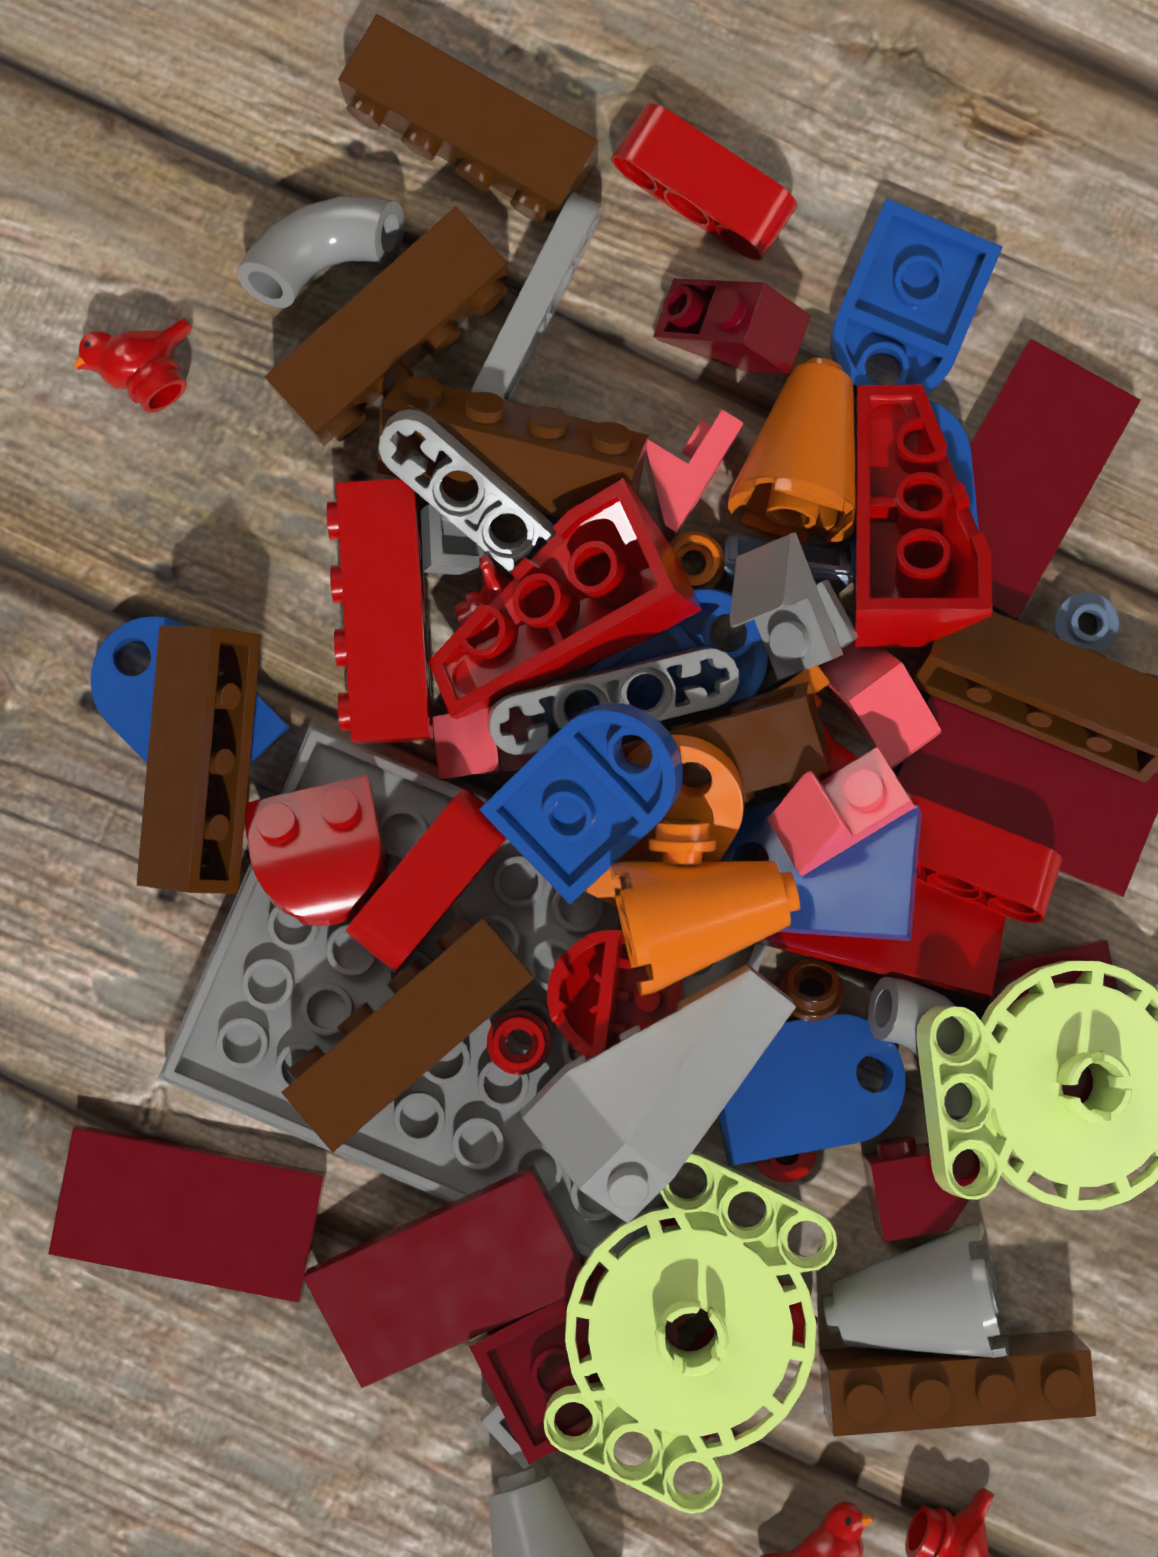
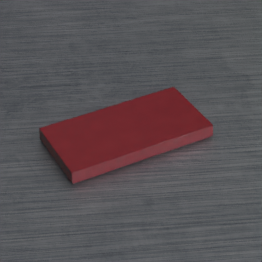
[970,338,1141,621]
[895,694,1158,897]
[48,1125,326,1303]
[303,1165,592,1389]

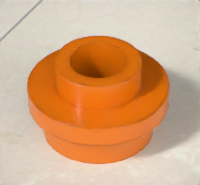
[669,531,725,590]
[649,819,716,865]

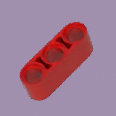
[611,103,797,261]
[345,787,507,973]
[907,793,1063,923]

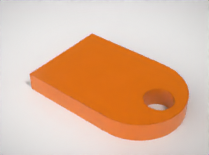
[585,735,745,907]

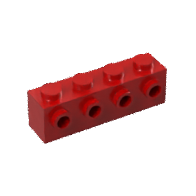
[326,479,434,745]

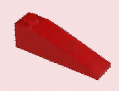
[855,385,993,647]
[428,478,702,720]

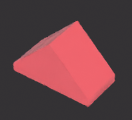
[819,640,941,769]

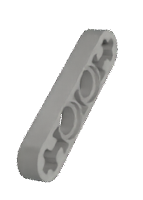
[471,191,603,401]
[379,409,556,572]
[487,646,739,755]

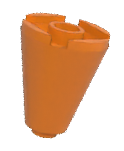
[728,358,857,544]
[610,861,800,996]

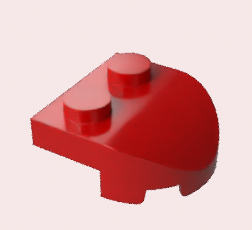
[245,775,388,926]
[547,930,686,1058]

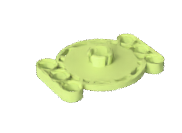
[916,961,1158,1210]
[544,1150,837,1514]

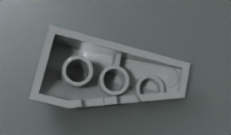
[520,964,796,1223]

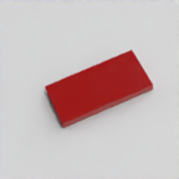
[754,848,1006,1000]

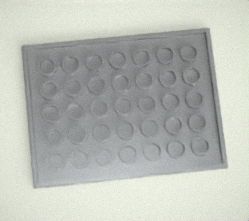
[158,725,768,1268]

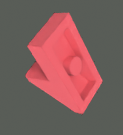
[644,410,744,540]
[433,706,538,780]
[767,747,915,876]

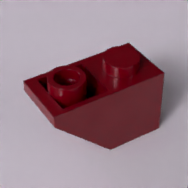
[653,278,811,375]
[862,1136,980,1242]

